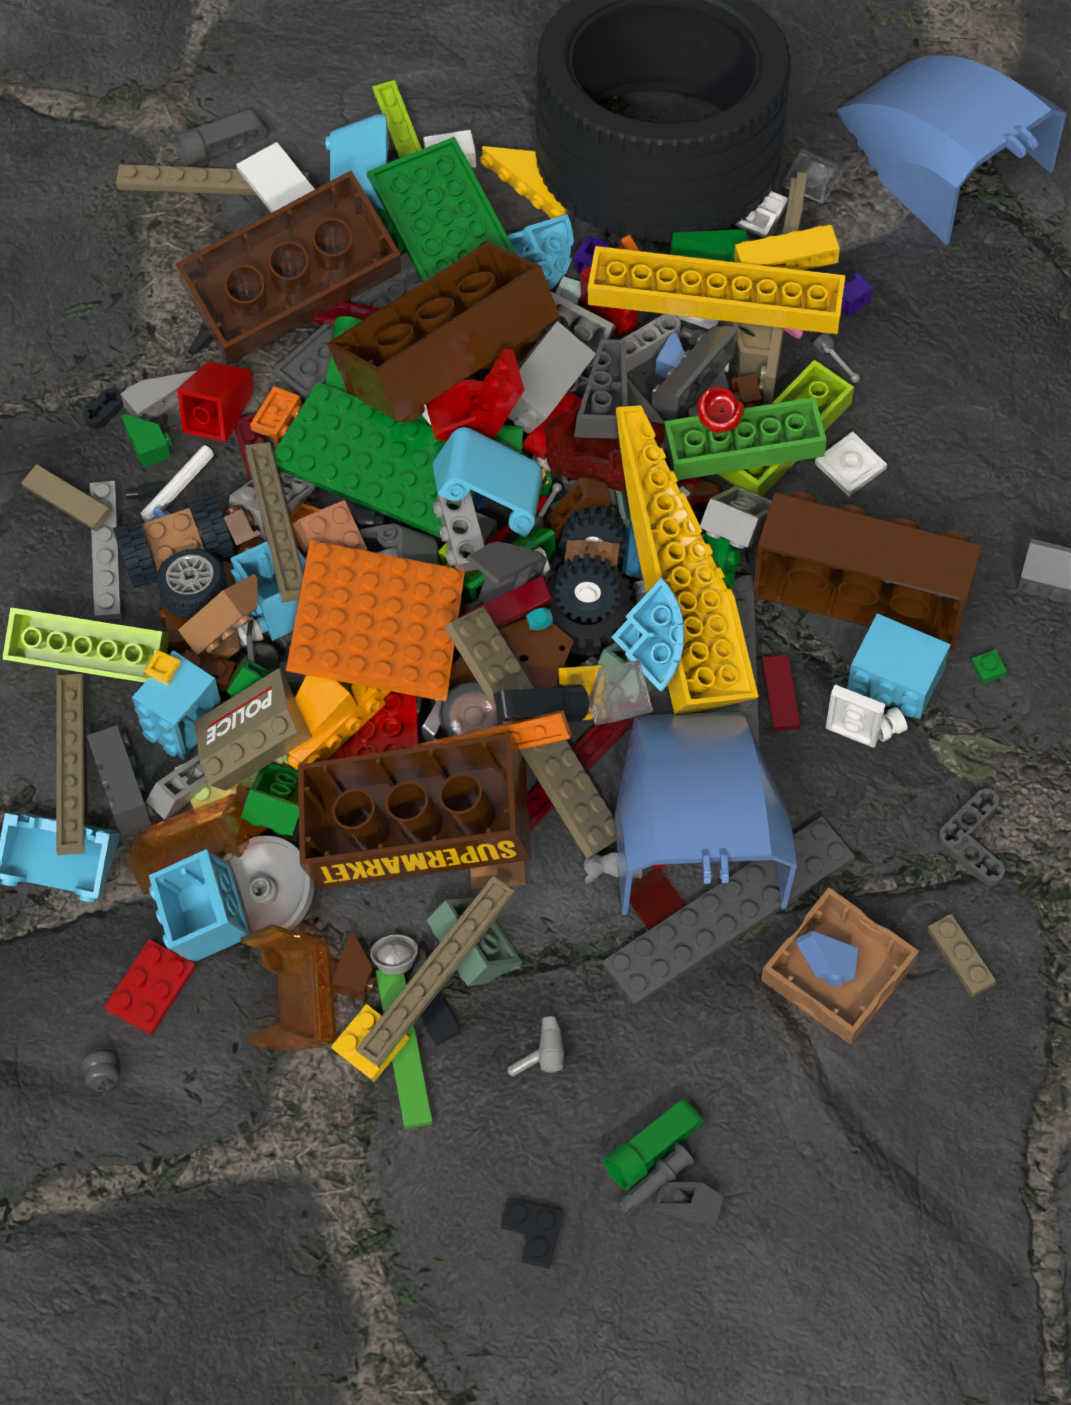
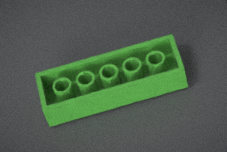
[664,397,827,480]

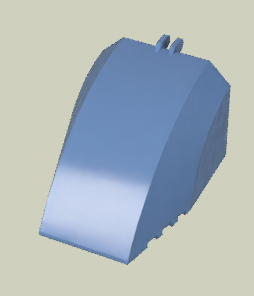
[837,55,1067,245]
[615,711,797,915]

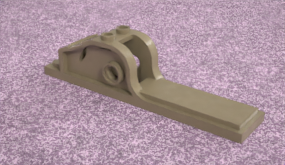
[720,172,807,405]

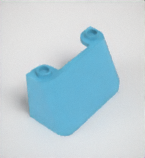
[326,114,389,211]
[432,427,543,537]
[0,812,121,902]

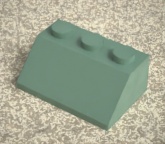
[426,897,522,986]

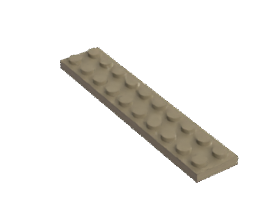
[444,606,617,859]

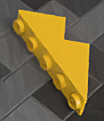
[480,146,568,219]

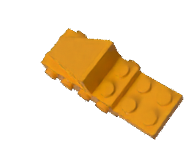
[285,675,391,771]

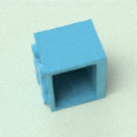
[230,541,306,641]
[847,614,951,719]
[132,651,221,760]
[149,849,251,963]

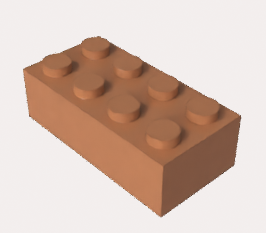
[291,500,368,558]

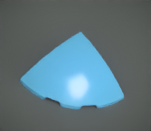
[507,214,574,291]
[612,578,685,692]

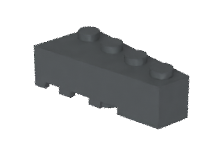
[574,339,628,439]

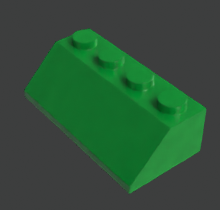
[461,526,556,605]

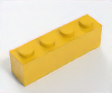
[734,225,840,270]

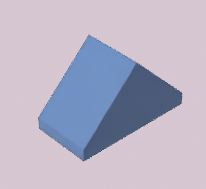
[655,332,685,378]

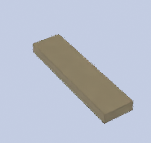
[21,464,111,531]

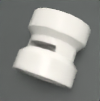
[879,707,907,742]

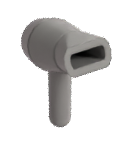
[507,1016,564,1076]

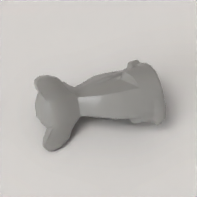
[584,852,642,883]

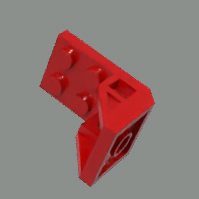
[426,349,525,441]

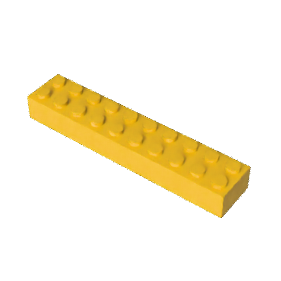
[588,246,845,334]

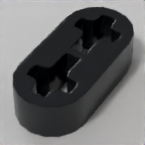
[83,388,124,430]

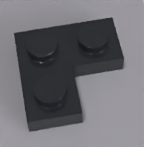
[500,1198,563,1269]

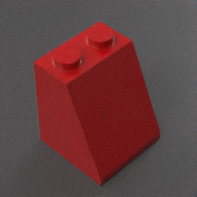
[580,246,638,338]
[177,361,254,442]

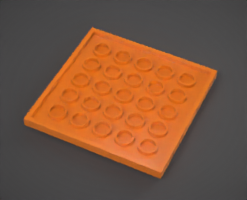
[286,540,465,701]

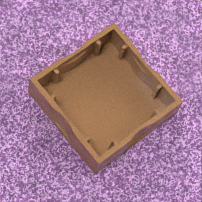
[761,888,919,1045]

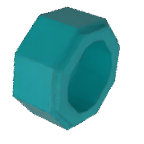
[526,608,553,631]

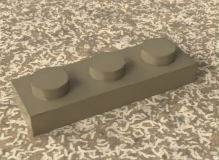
[927,914,996,997]

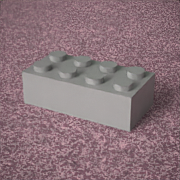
[700,486,772,549]

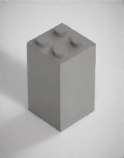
[508,321,596,434]

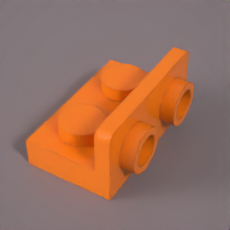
[250,386,302,447]

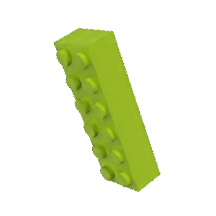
[718,360,854,496]
[2,608,170,683]

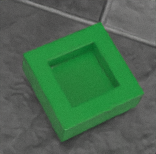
[971,649,1007,684]

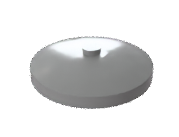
[222,836,314,944]

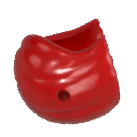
[697,387,745,434]

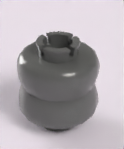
[82,1048,119,1092]

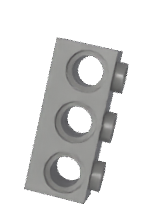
[433,491,484,572]

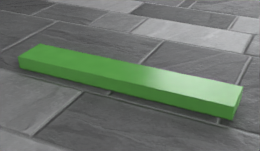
[376,970,433,1129]

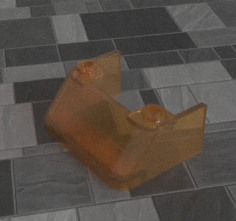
[125,794,250,895]
[240,924,336,1051]

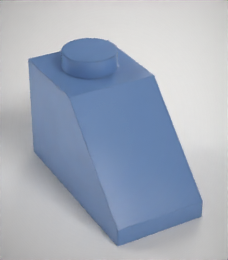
[796,931,858,986]

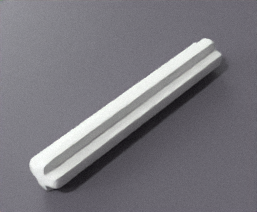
[141,445,214,522]

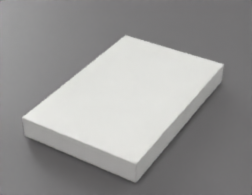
[236,142,315,213]
[826,685,885,747]

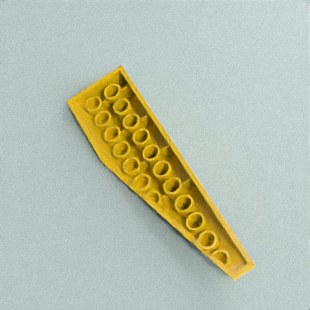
[616,405,759,715]

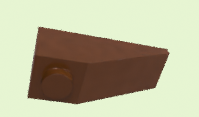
[544,477,612,543]

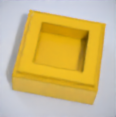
[144,650,182,686]

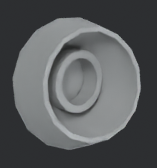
[370,934,418,975]

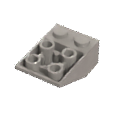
[228,470,316,541]

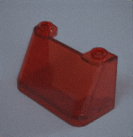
[545,404,665,492]

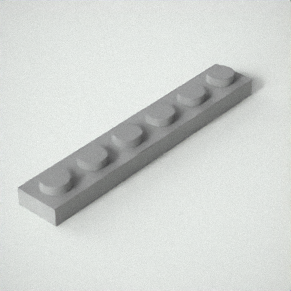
[90,481,122,621]

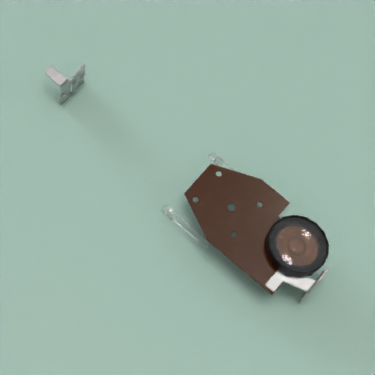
[422,486,691,742]

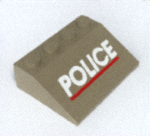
[194,668,312,791]

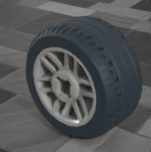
[156,549,228,619]

